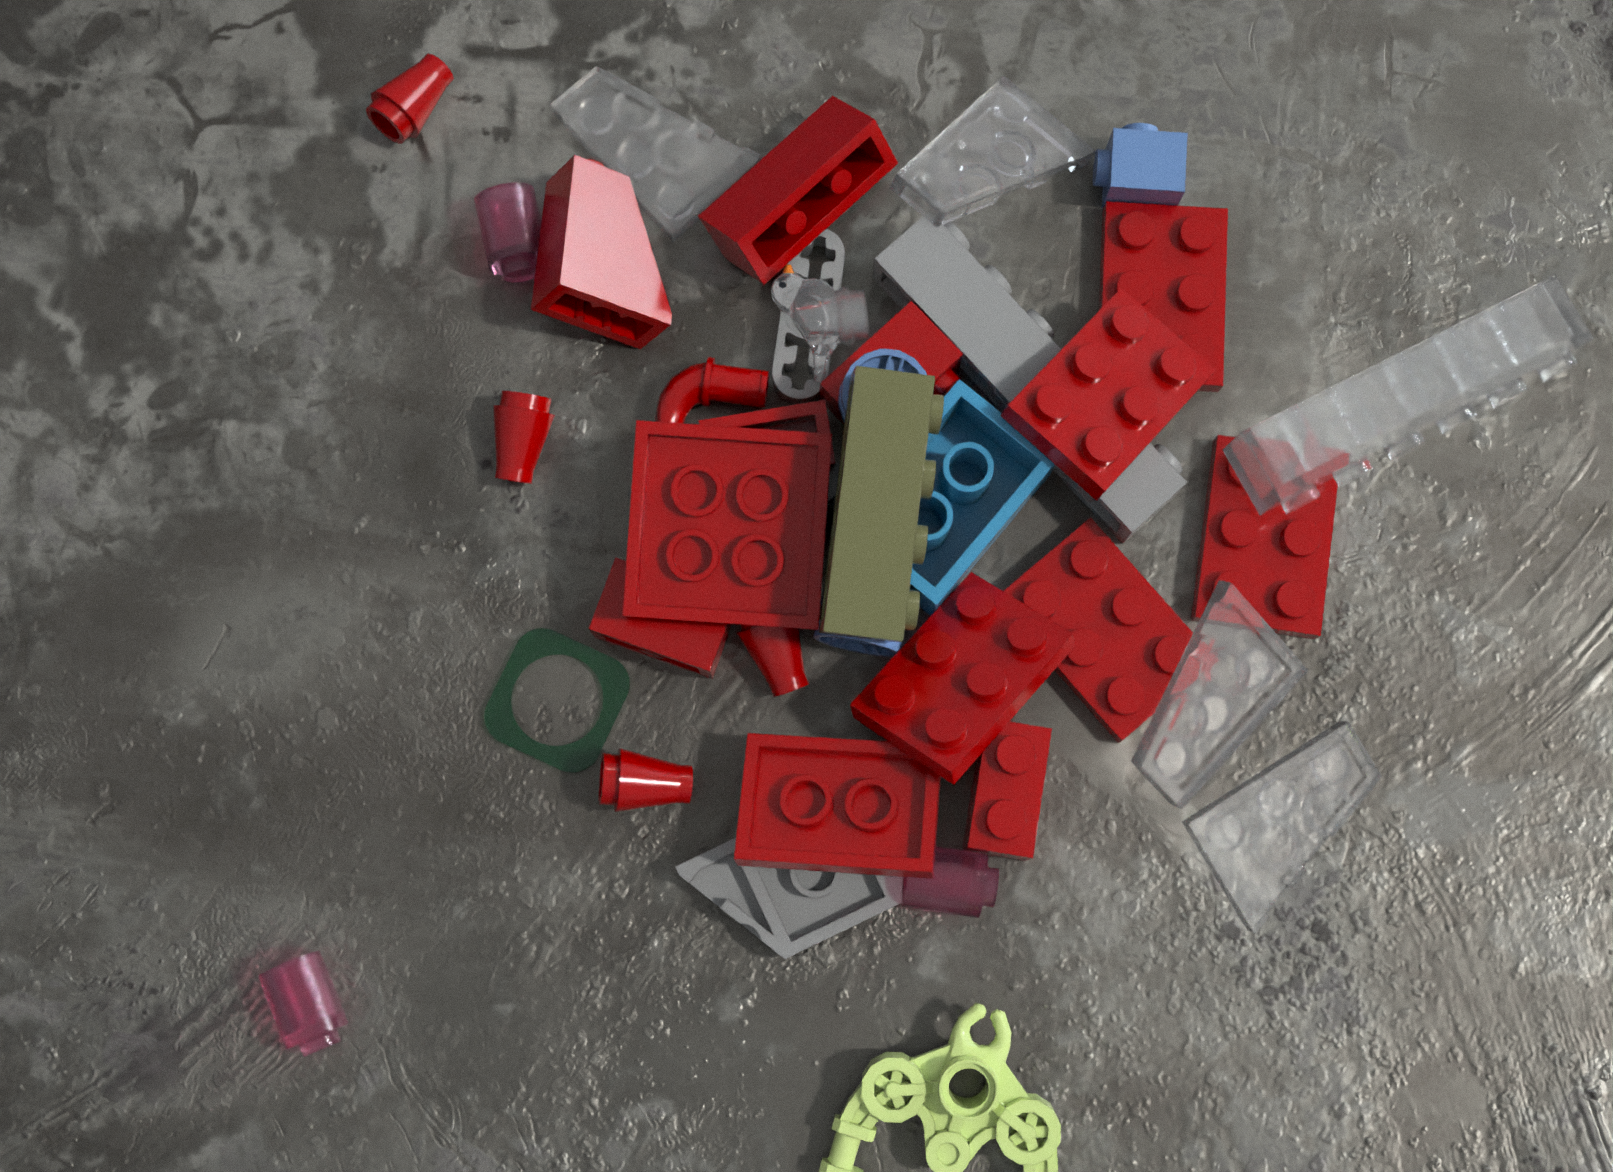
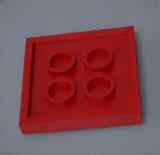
[622,420,832,630]

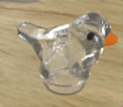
[771,264,869,382]

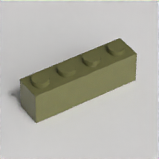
[819,366,944,642]

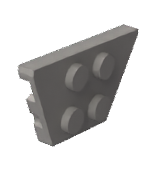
[675,838,903,959]

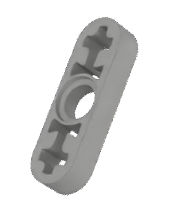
[772,229,845,405]

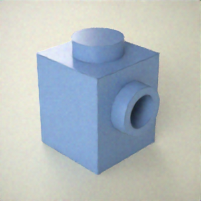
[1093,123,1188,208]

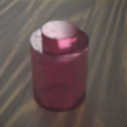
[474,182,541,283]
[902,846,999,918]
[258,951,349,1058]

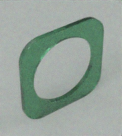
[484,628,630,773]

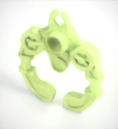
[819,1003,1061,1172]

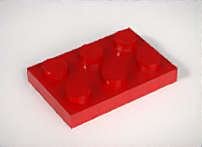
[1099,201,1228,392]
[1000,288,1216,501]
[1191,435,1341,639]
[1004,517,1217,743]
[850,572,1074,785]
[734,733,941,879]

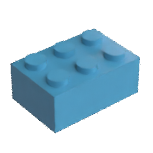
[910,379,1055,616]

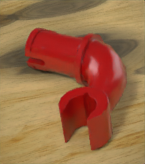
[655,357,769,423]

